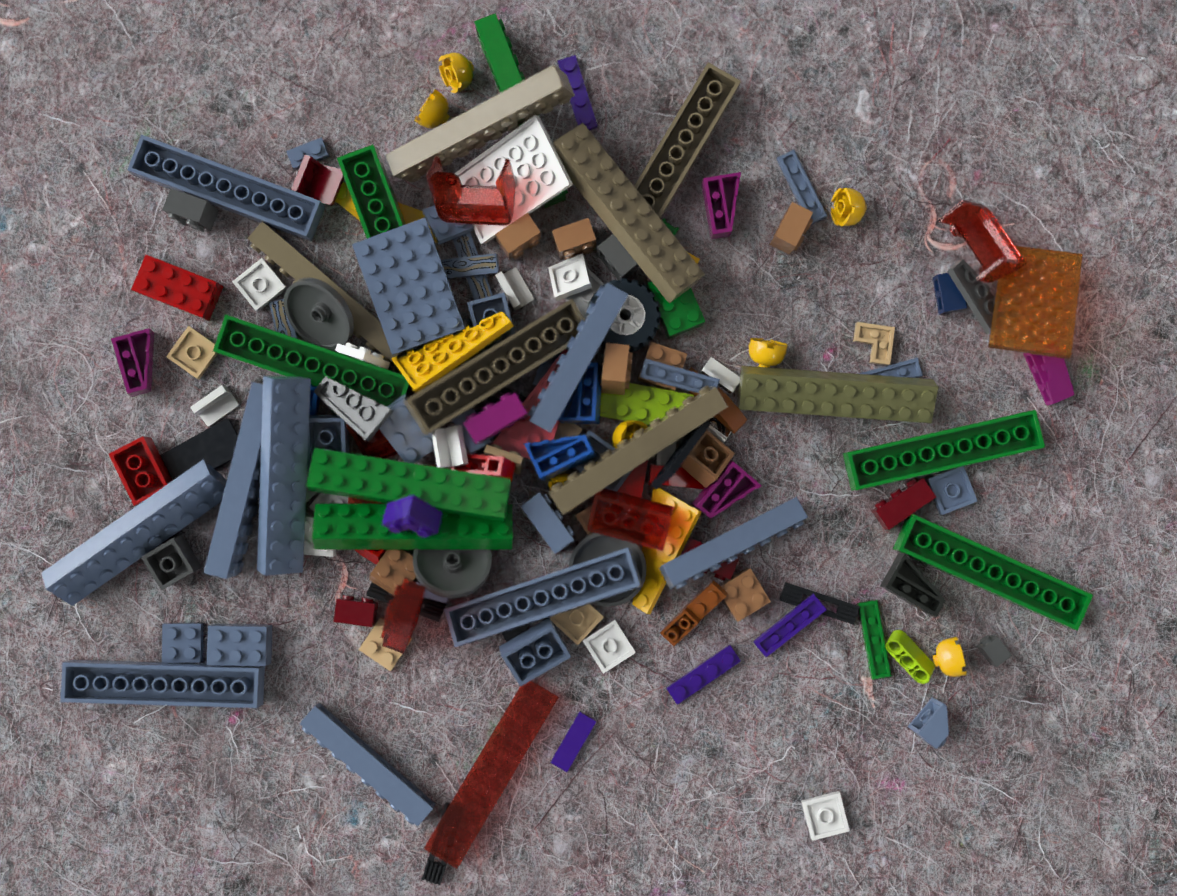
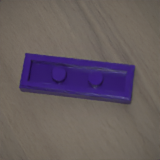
[550,711,596,772]

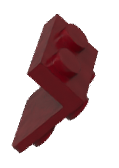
[291,155,344,206]

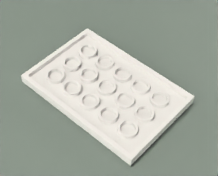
[449,115,573,244]

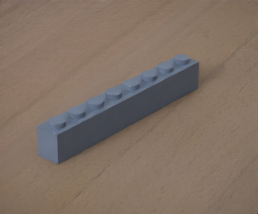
[528,283,628,433]
[659,497,808,590]
[300,703,435,826]

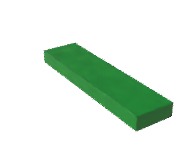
[857,600,892,680]

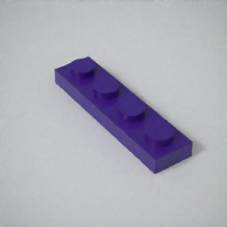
[557,55,598,131]
[753,593,827,657]
[666,645,741,705]

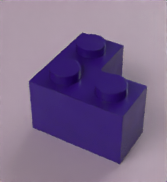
[382,494,443,538]

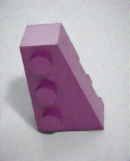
[701,172,741,239]
[111,328,154,397]
[1023,339,1075,406]
[464,392,528,445]
[691,461,761,519]

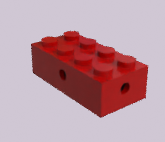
[131,255,224,321]

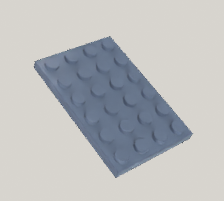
[352,218,465,355]

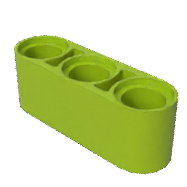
[886,630,935,684]

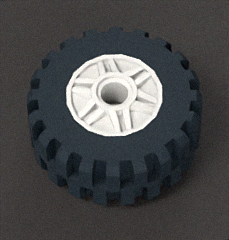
[586,278,661,352]

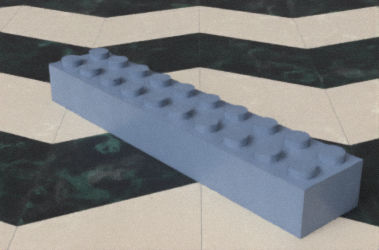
[127,135,325,242]
[257,376,311,576]
[204,382,263,579]
[41,459,227,606]
[444,548,643,647]
[60,660,265,708]

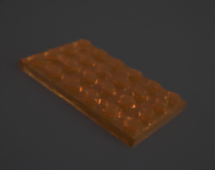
[988,244,1083,359]

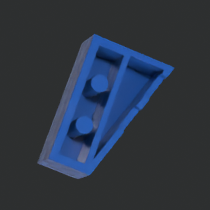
[558,363,602,424]
[524,435,597,482]

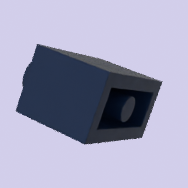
[932,273,968,315]

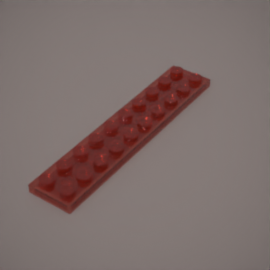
[424,680,559,869]

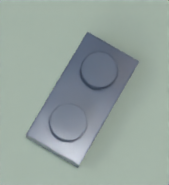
[286,137,330,170]

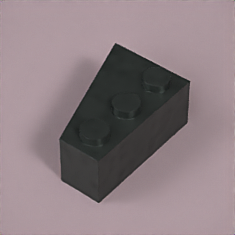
[880,553,946,617]

